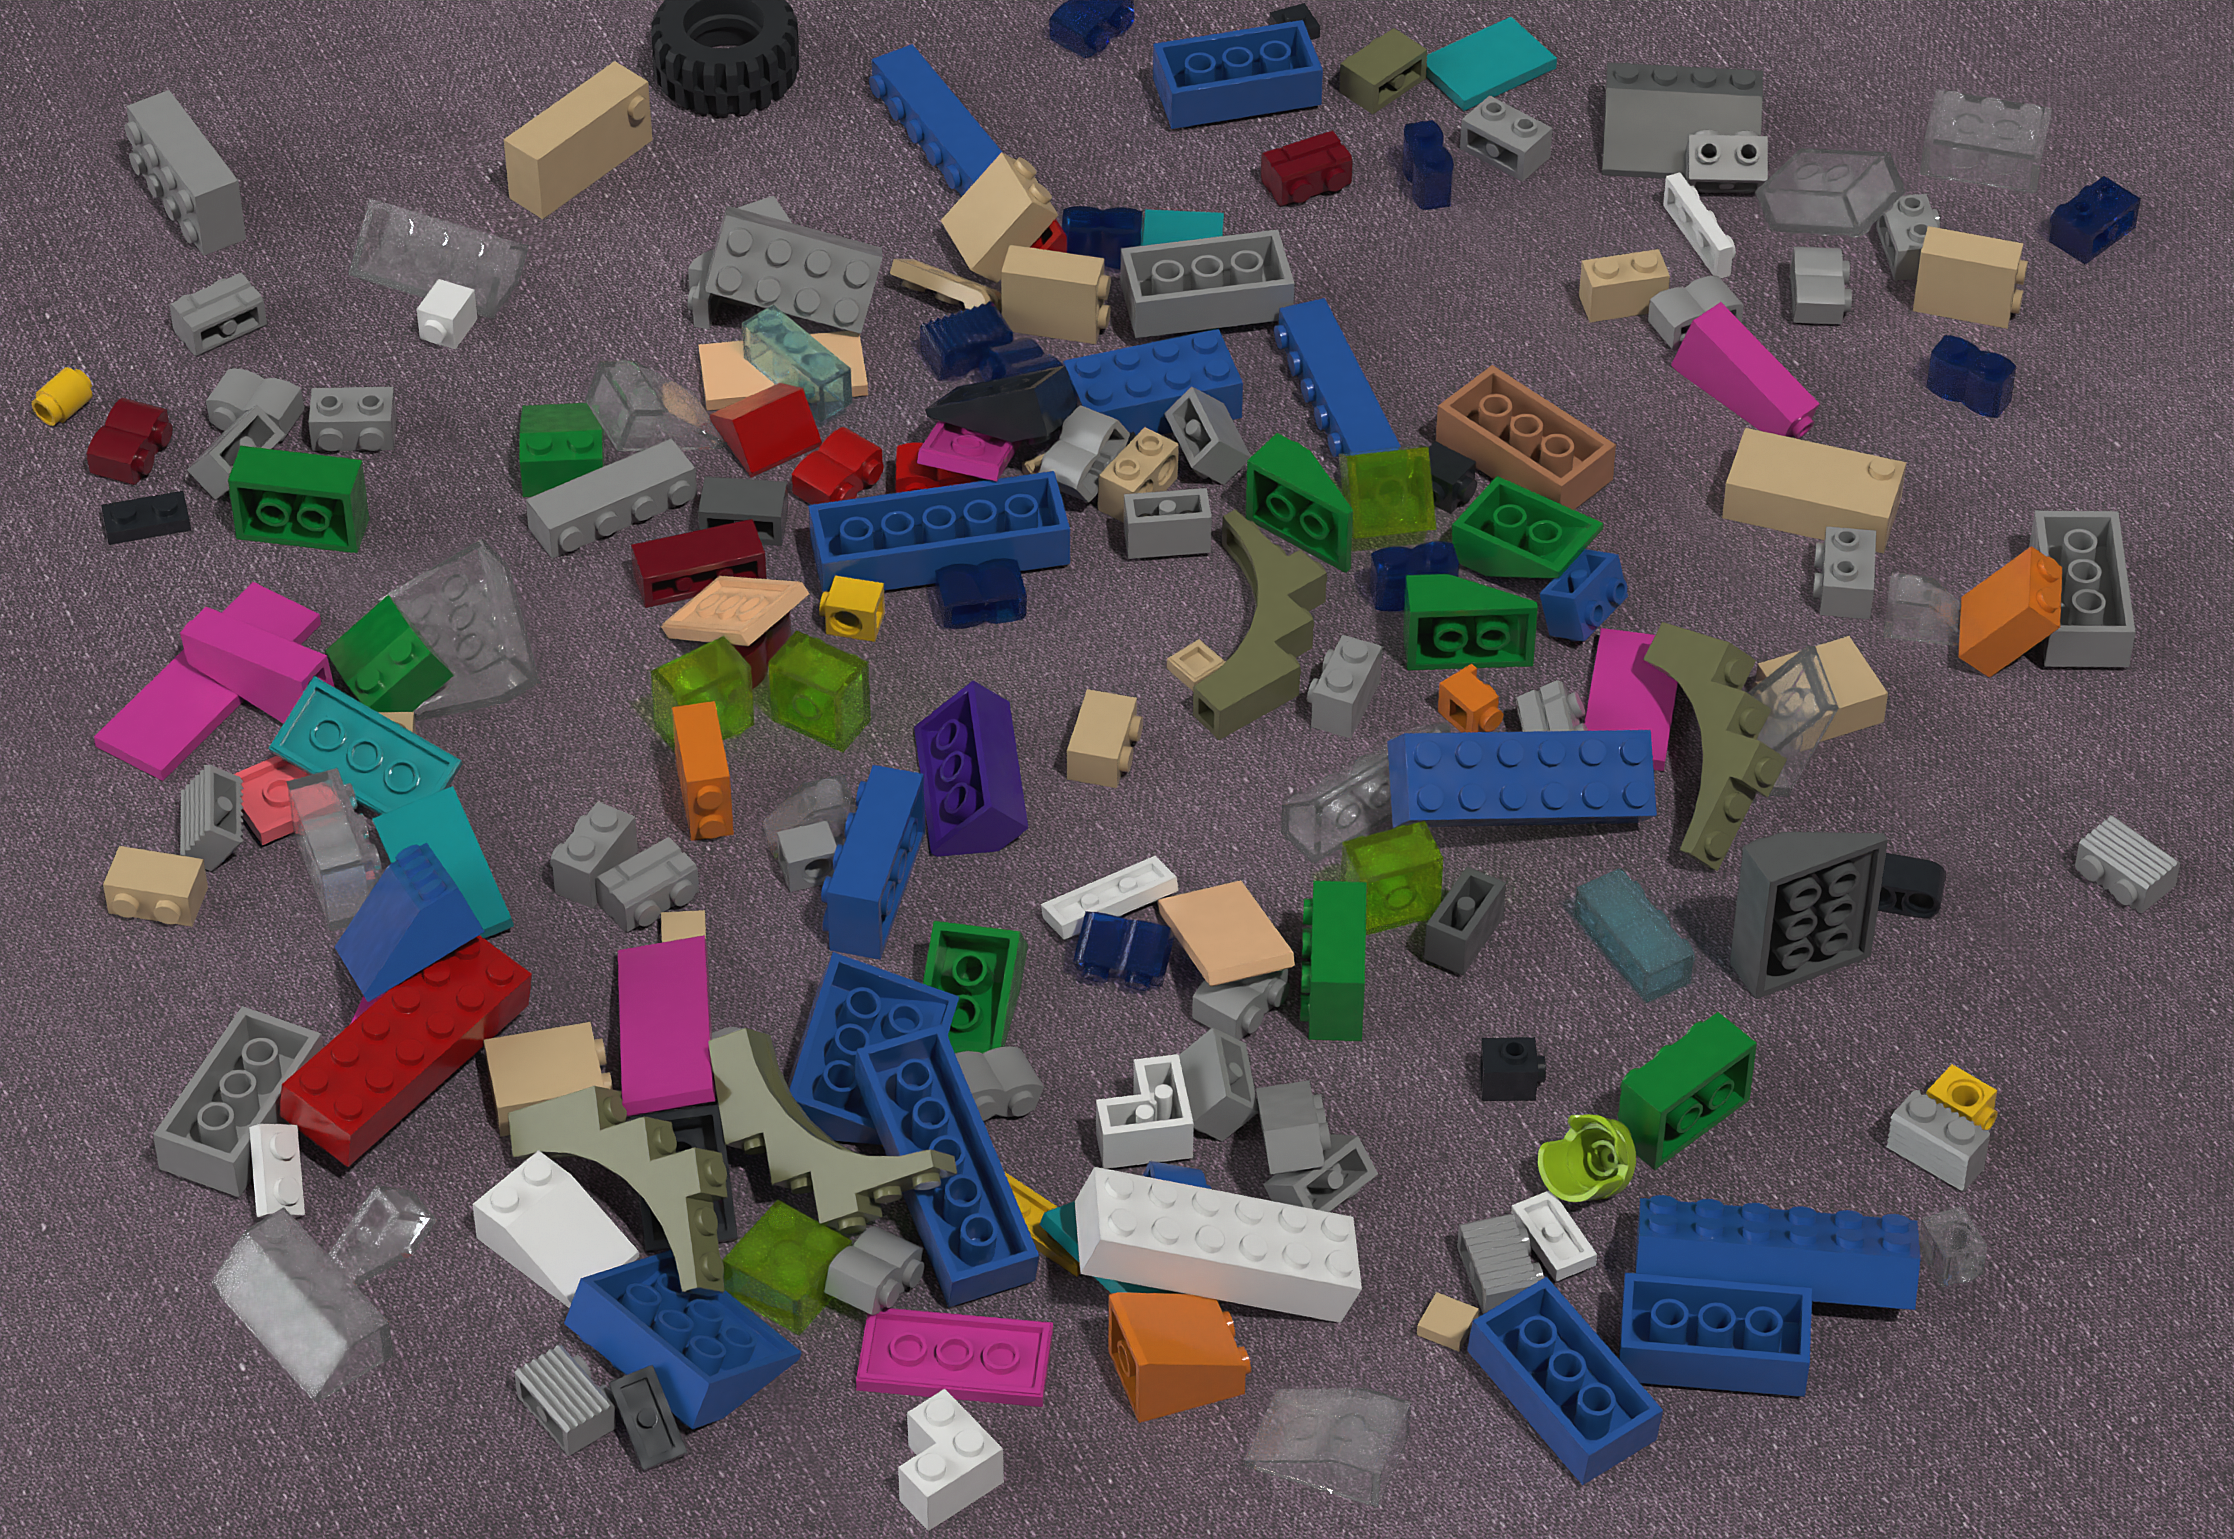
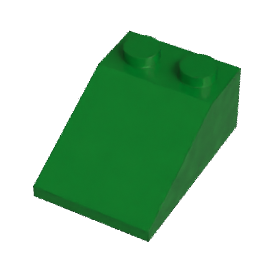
[519,402,605,497]
[1246,433,1353,573]
[1452,476,1603,578]
[1403,574,1538,671]
[325,595,454,712]
[923,921,1028,1054]

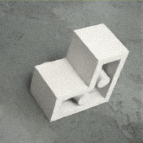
[1096,1054,1194,1169]
[898,1389,1004,1531]

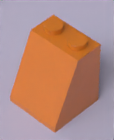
[1108,1292,1251,1423]

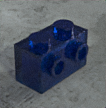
[2049,176,2141,265]

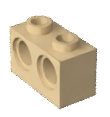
[1098,427,1179,523]

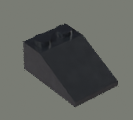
[925,365,1077,445]
[630,1105,738,1252]

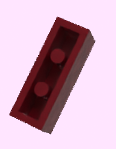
[631,519,767,608]

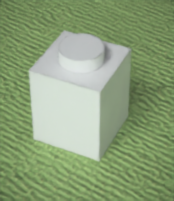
[416,279,477,349]

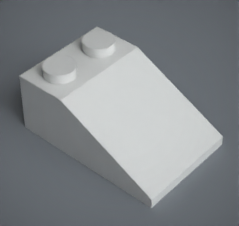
[473,1150,639,1308]

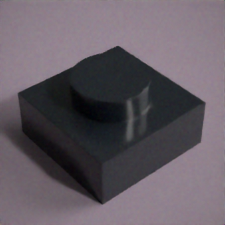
[1269,3,1320,40]

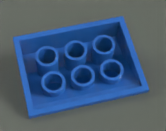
[335,842,485,1002]
[787,952,959,1145]
[564,1250,802,1429]

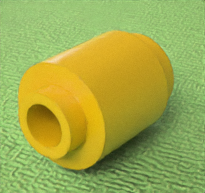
[31,367,92,426]

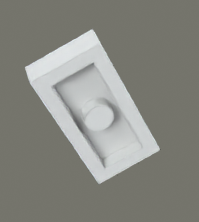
[249,1124,305,1218]
[1511,1191,1597,1282]

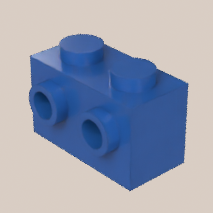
[1539,549,1628,641]

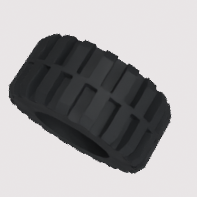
[651,0,800,117]

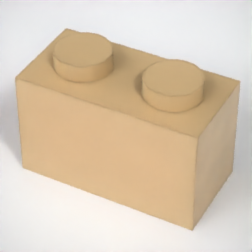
[1579,249,1670,323]
[1067,689,1143,788]
[103,846,208,927]

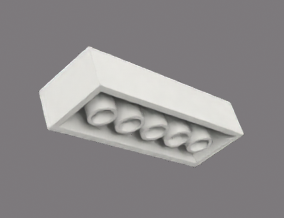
[1075,1167,1362,1323]

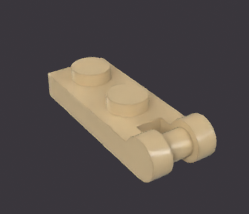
[890,259,1002,314]

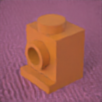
[1438,664,1504,733]

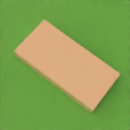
[699,331,868,411]
[661,576,809,646]
[1158,880,1295,987]

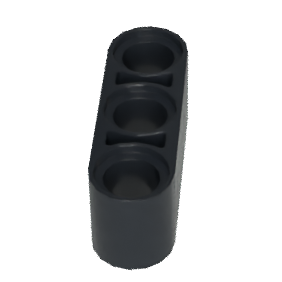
[1878,853,1946,918]

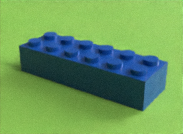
[808,471,1070,593]
[1387,730,1657,828]
[854,1024,1039,1307]
[1635,1195,1921,1310]

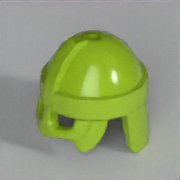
[1538,1114,1636,1202]

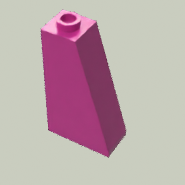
[1671,302,1820,439]
[180,607,334,724]

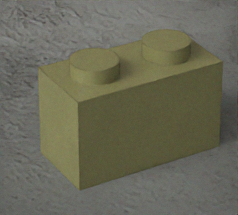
[1339,28,1427,114]

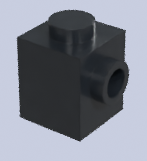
[1410,441,1477,514]
[1479,1037,1546,1101]

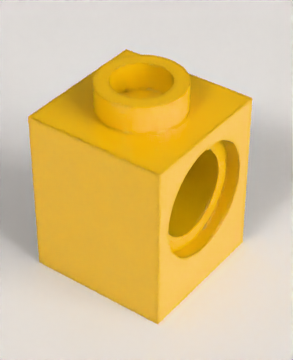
[819,576,885,642]
[1926,1064,1998,1130]

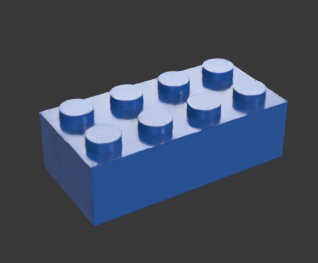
[1153,20,1323,129]
[1063,329,1243,435]
[821,765,925,960]
[1618,1273,1812,1397]
[1467,1277,1663,1485]

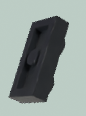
[101,491,191,545]
[608,1365,688,1472]

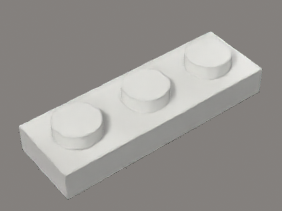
[1663,172,1736,278]
[1041,856,1178,940]

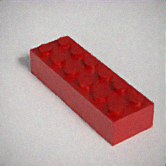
[280,935,532,1167]

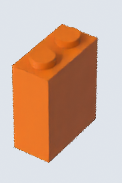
[1958,546,2062,678]
[672,701,734,841]

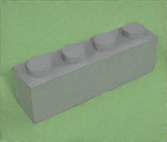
[526,438,697,559]

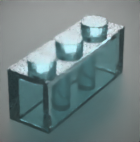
[742,305,852,422]
[1574,868,1695,1003]

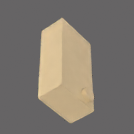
[504,61,652,219]
[1722,428,1906,553]

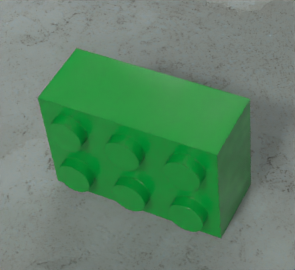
[228,446,369,553]
[1300,880,1367,1041]
[1617,1012,1757,1170]

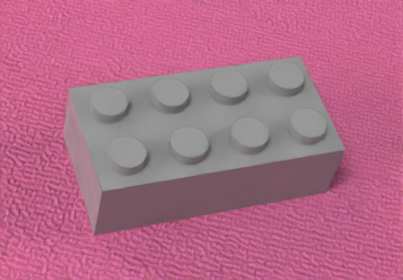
[125,90,246,256]
[705,205,883,334]
[1120,230,1295,338]
[2029,511,2135,667]
[153,1006,323,1197]

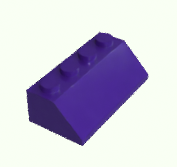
[914,680,1029,857]

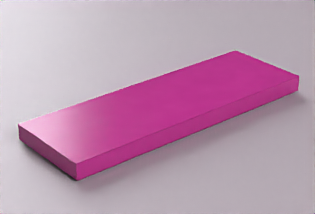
[94,582,321,781]
[618,935,715,1116]

